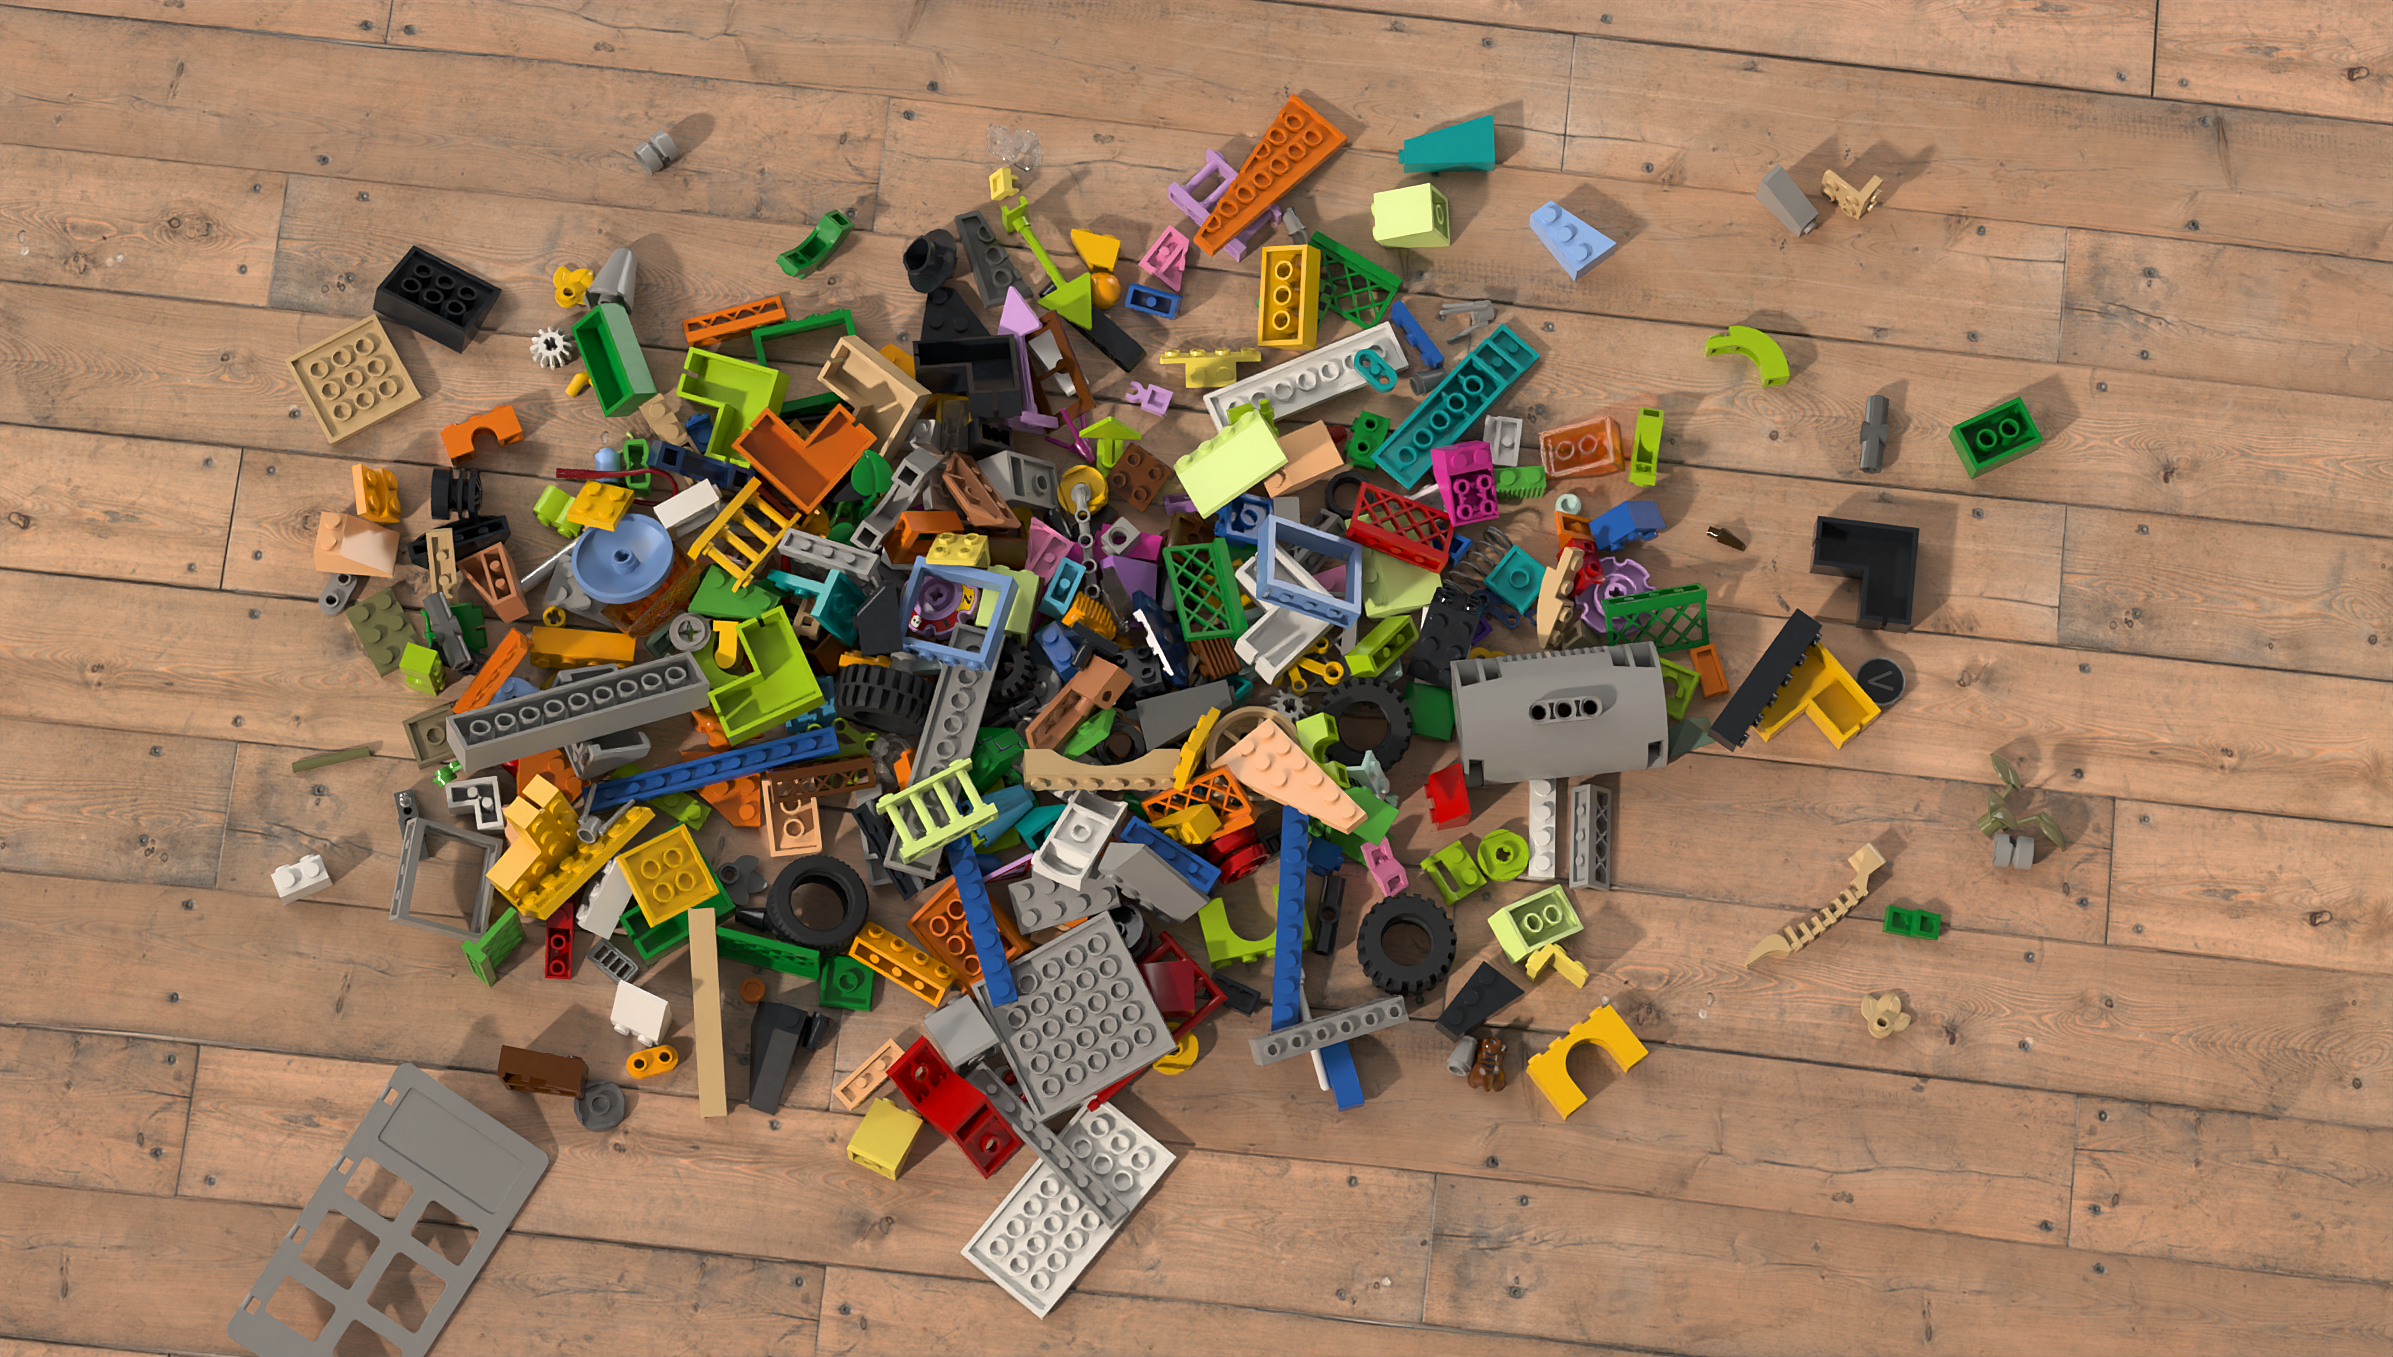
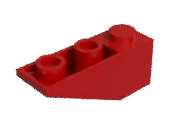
[545,896,577,980]

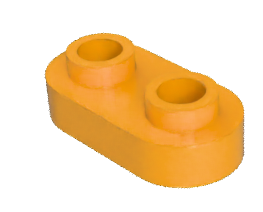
[626,1045,679,1080]

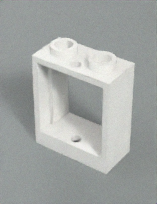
[653,479,724,542]

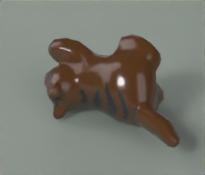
[1468,1036,1507,1092]

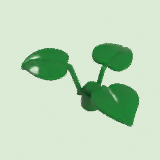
[826,449,932,550]

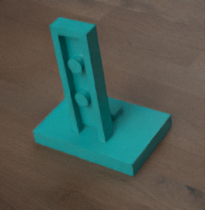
[767,568,868,647]

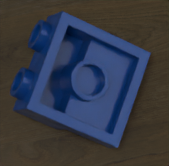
[1214,493,1274,548]

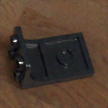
[1406,586,1485,691]

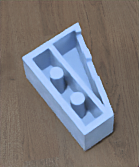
[1529,200,1617,282]

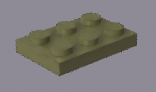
[344,586,424,678]

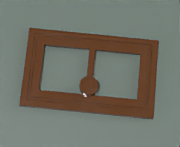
[1025,310,1097,434]

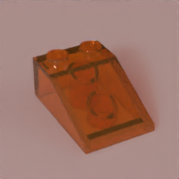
[1539,415,1626,481]

